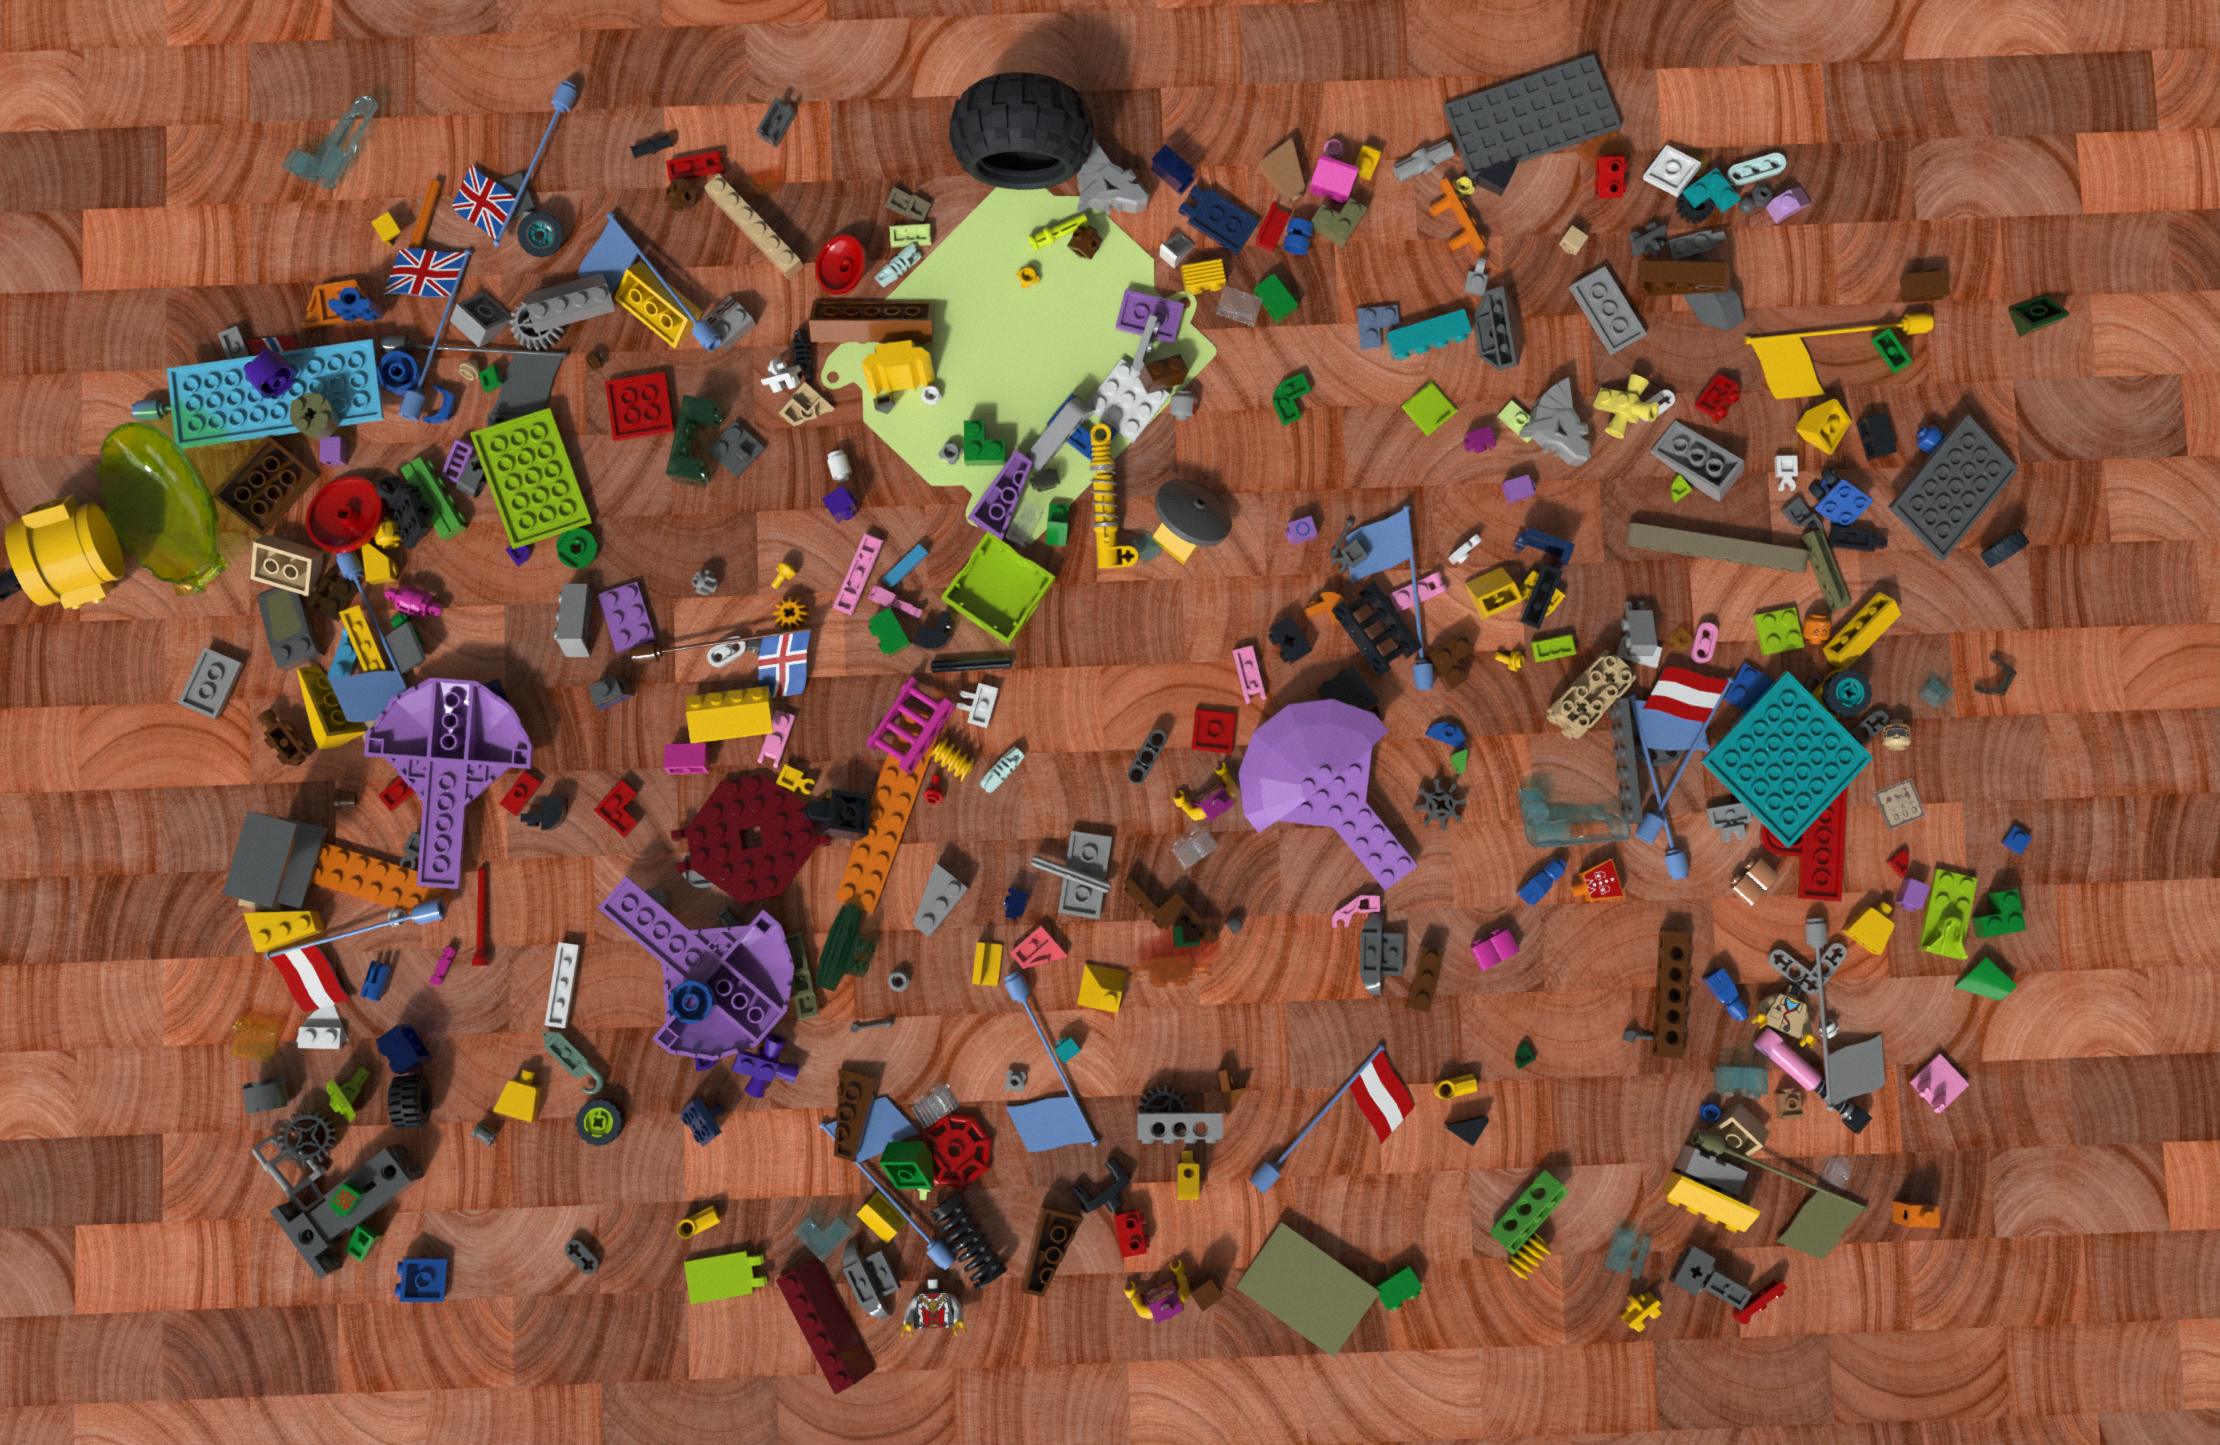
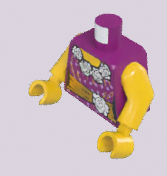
[1172,762,1238,821]
[1123,1259,1190,1323]

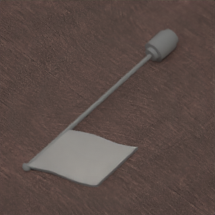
[1805,918,1885,1111]

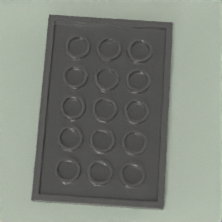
[1888,414,2018,561]

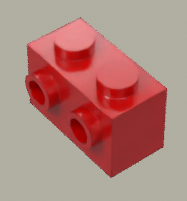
[1594,155,1627,199]
[1114,1208,1150,1258]

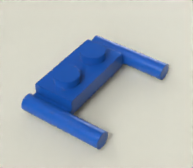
[1046,393,1119,462]

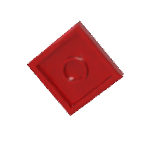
[1191,709,1236,754]

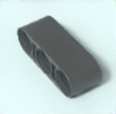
[1128,729,1167,785]

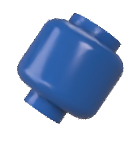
[1916,425,1947,455]

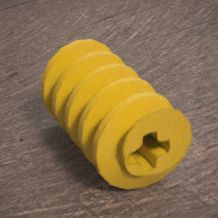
[929,738,975,782]
[1505,1233,1552,1280]

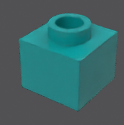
[1054,1036,1081,1063]

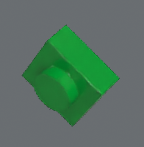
[479,365,504,393]

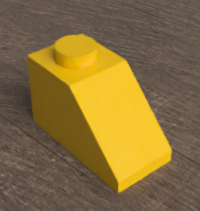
[362,543,399,585]

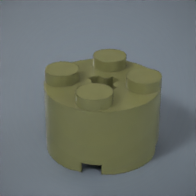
[290,393,340,440]

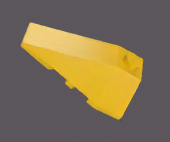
[297,666,366,750]

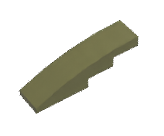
[785,931,820,1021]

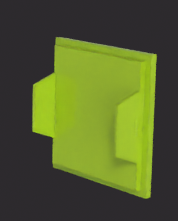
[1401,381,1458,437]

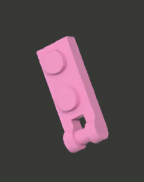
[1387,571,1448,613]

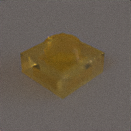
[1688,150,1710,178]

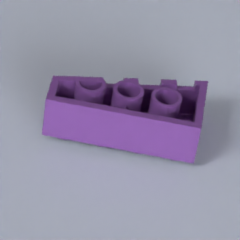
[968,450,1032,540]

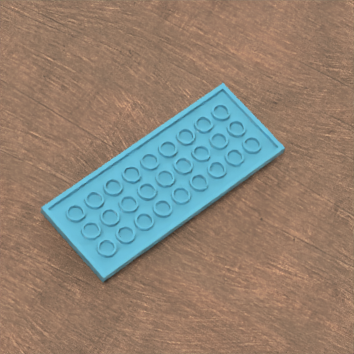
[167,339,384,449]

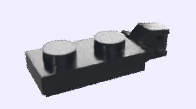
[1828,526,1888,552]

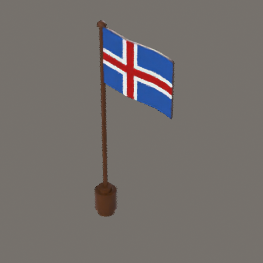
[630,625,815,698]

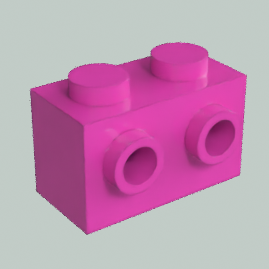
[663,741,711,775]

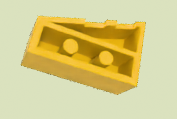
[244,911,325,952]

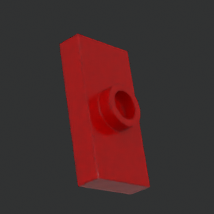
[499,771,542,816]

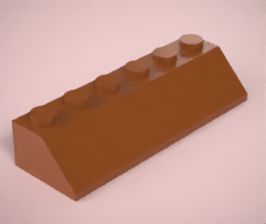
[809,301,934,344]

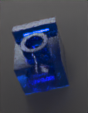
[1003,888,1029,920]

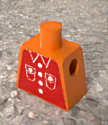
[1570,859,1624,901]
[1892,1201,1940,1228]

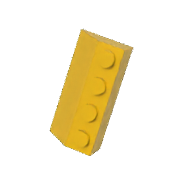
[614,261,703,349]
[686,686,773,743]
[1662,1171,1761,1233]

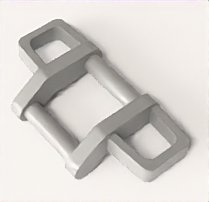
[252,1135,328,1213]

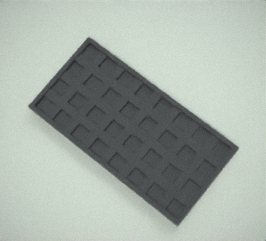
[1442,54,1622,180]

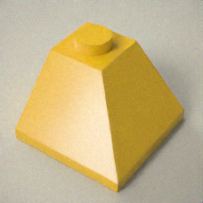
[1796,399,1852,455]
[1077,963,1126,1013]

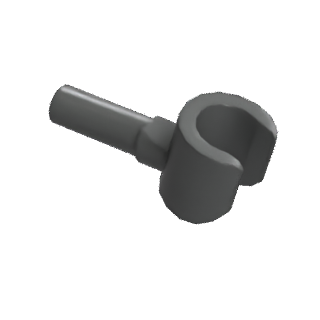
[1622,1030,1653,1043]

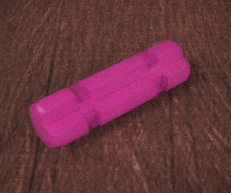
[429,946,457,986]

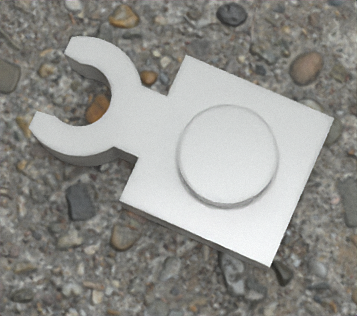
[1774,456,1798,491]
[1448,534,1482,565]

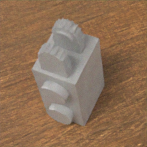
[1621,601,1657,656]

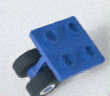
[1808,467,1873,528]

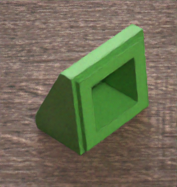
[1450,749,1468,775]

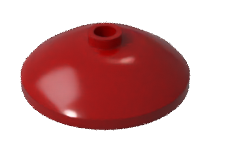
[815,235,867,295]

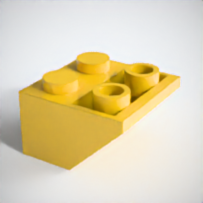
[1153,523,1199,565]
[1464,567,1523,621]

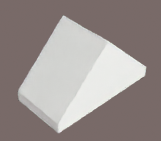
[1159,232,1195,269]

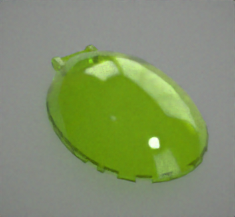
[97,422,227,593]

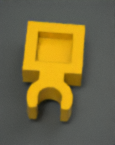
[776,765,816,795]

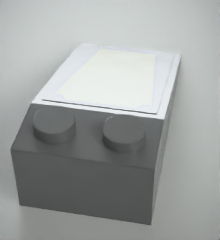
[257,587,325,671]

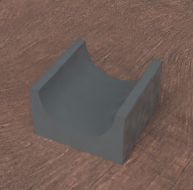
[223,811,328,909]

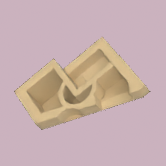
[777,381,835,426]

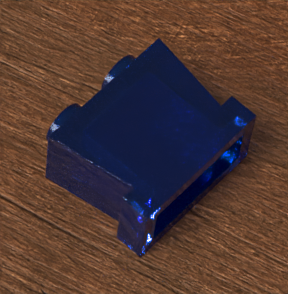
[1151,144,1195,196]

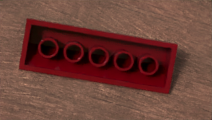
[776,1256,875,1395]

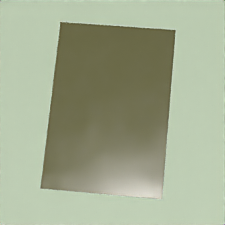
[1236,1222,1380,1358]

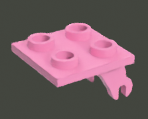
[1909,1054,1969,1113]

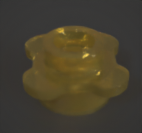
[1668,628,1694,652]

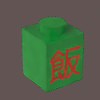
[328,1181,367,1217]

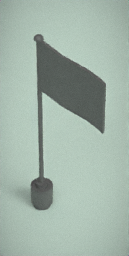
[380,335,568,414]

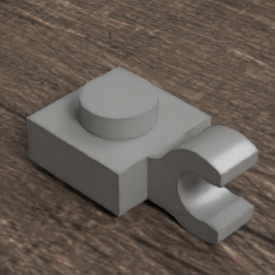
[1463,257,1488,296]

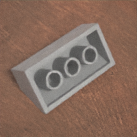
[523,273,615,333]

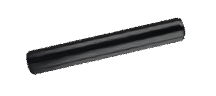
[931,656,1012,673]

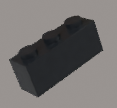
[1518,564,1563,629]

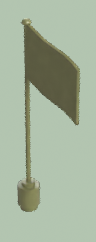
[1691,1129,1868,1259]

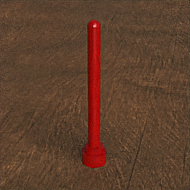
[472,866,489,966]

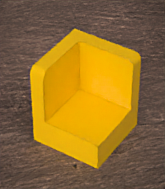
[371,212,401,248]

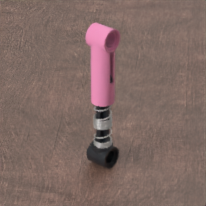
[1753,1028,1872,1135]

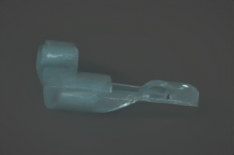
[281,97,379,189]
[1518,786,1631,848]

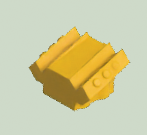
[862,340,935,396]

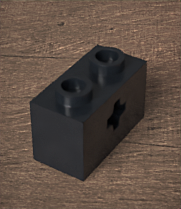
[1268,616,1312,665]

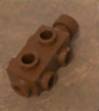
[257,709,310,766]

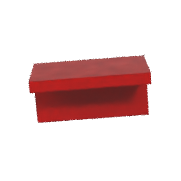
[1255,201,1290,252]

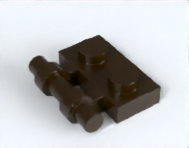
[307,569,359,622]

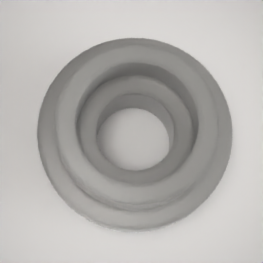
[888,971,909,992]

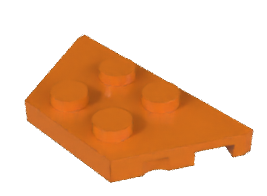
[301,279,370,330]

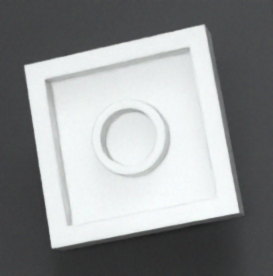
[1643,145,1701,198]

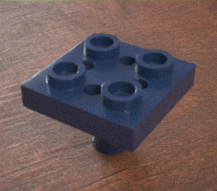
[679,1097,725,1147]

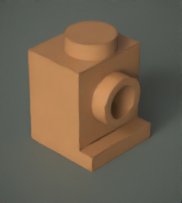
[1774,1088,1805,1120]

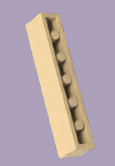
[704,174,804,280]

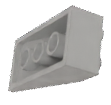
[1651,421,1744,502]

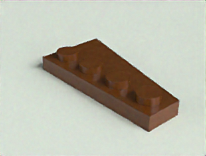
[834,1068,879,1162]

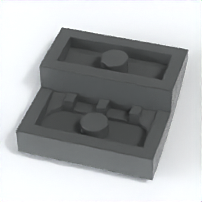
[385,621,426,676]

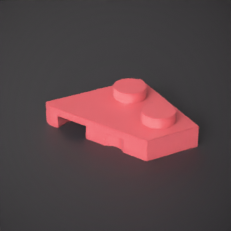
[1010,926,1067,969]

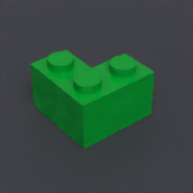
[964,420,1006,466]
[1971,889,2026,938]

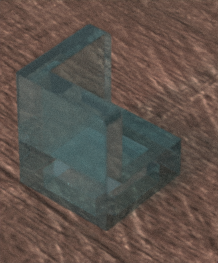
[1131,534,1161,565]
[1918,678,1955,708]

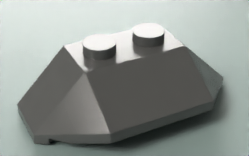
[1682,254,1745,332]
[1473,286,1523,371]

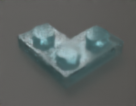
[793,1216,853,1262]

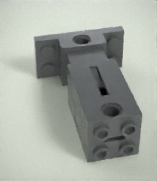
[270,1144,423,1279]

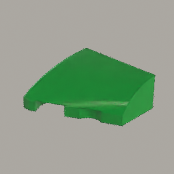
[1954,957,2017,1001]

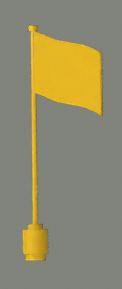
[1745,313,1934,400]

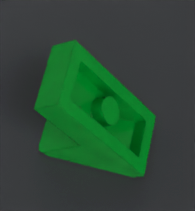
[1045,503,1069,547]
[345,1223,383,1263]

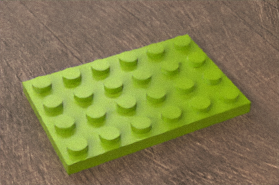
[470,408,592,550]

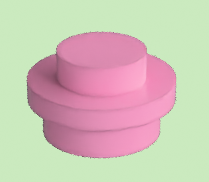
[1324,139,1344,159]

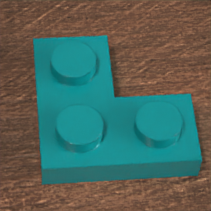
[1683,168,1741,213]

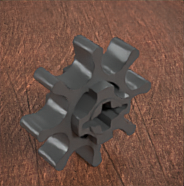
[1413,779,1466,831]

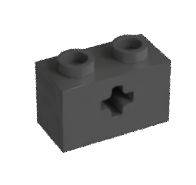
[1668,1243,1716,1296]

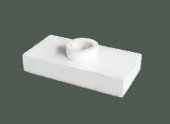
[1616,637,1662,668]

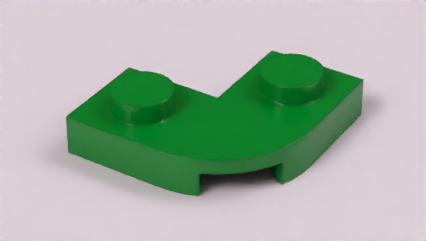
[1272,373,1311,427]

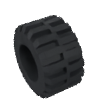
[387,1074,432,1130]

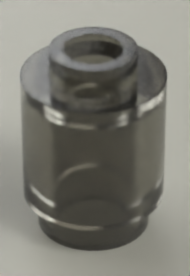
[1029,468,1061,493]

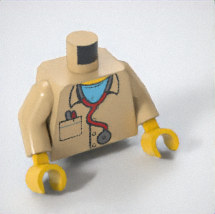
[1751,985,1816,1048]

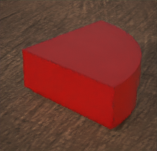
[1887,849,1909,878]

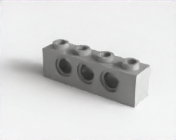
[1137,1112,1223,1144]

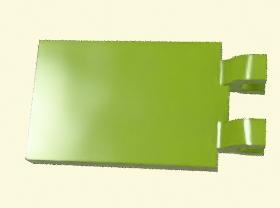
[684,1250,768,1304]

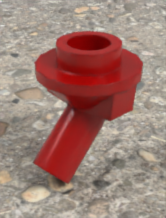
[923,774,944,804]

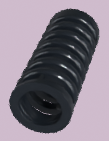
[928,1192,1008,1290]

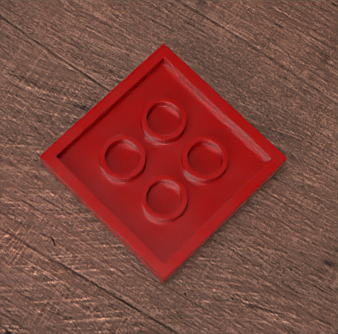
[605,372,675,442]

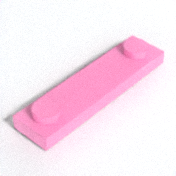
[833,533,884,616]

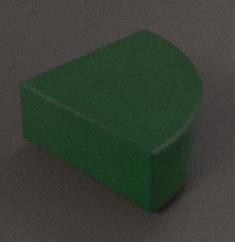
[1515,1041,1536,1070]

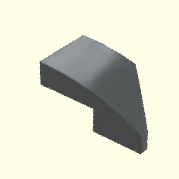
[1780,497,1824,529]

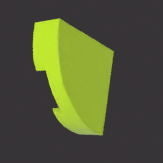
[1671,474,1693,503]

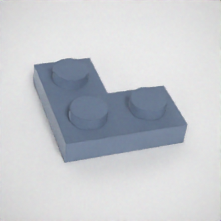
[1356,305,1399,350]

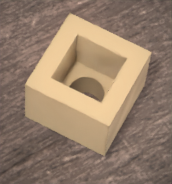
[1559,225,1589,255]

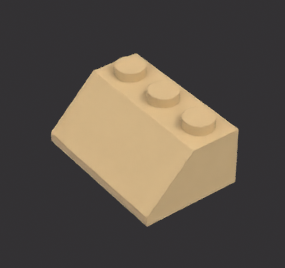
[250,534,324,596]

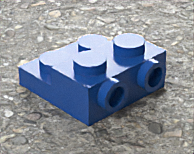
[395,1256,447,1302]

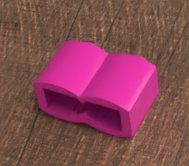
[1469,928,1520,971]

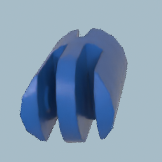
[360,960,392,1001]

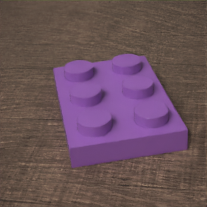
[1115,289,1184,344]
[598,582,657,653]

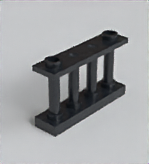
[1331,581,1422,677]

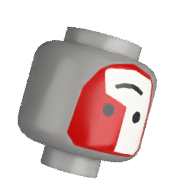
[1170,391,1197,421]

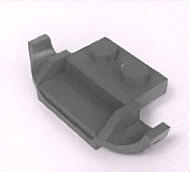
[1359,912,1405,996]
[843,1238,902,1319]

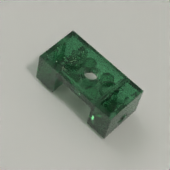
[666,395,725,489]

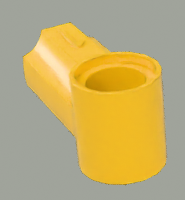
[1433,1073,1477,1099]
[677,1205,721,1239]

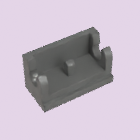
[756,97,797,148]
[1704,1266,1752,1310]

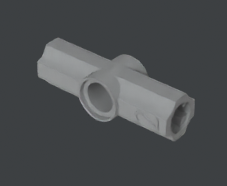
[1392,140,1455,183]

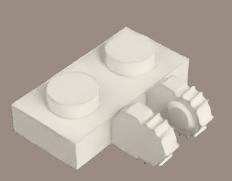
[956,683,999,729]

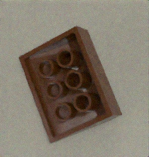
[212,435,318,536]

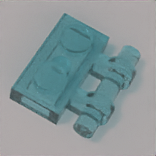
[1603,1226,1651,1280]

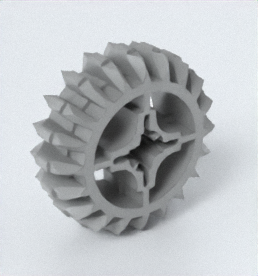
[510,300,565,351]

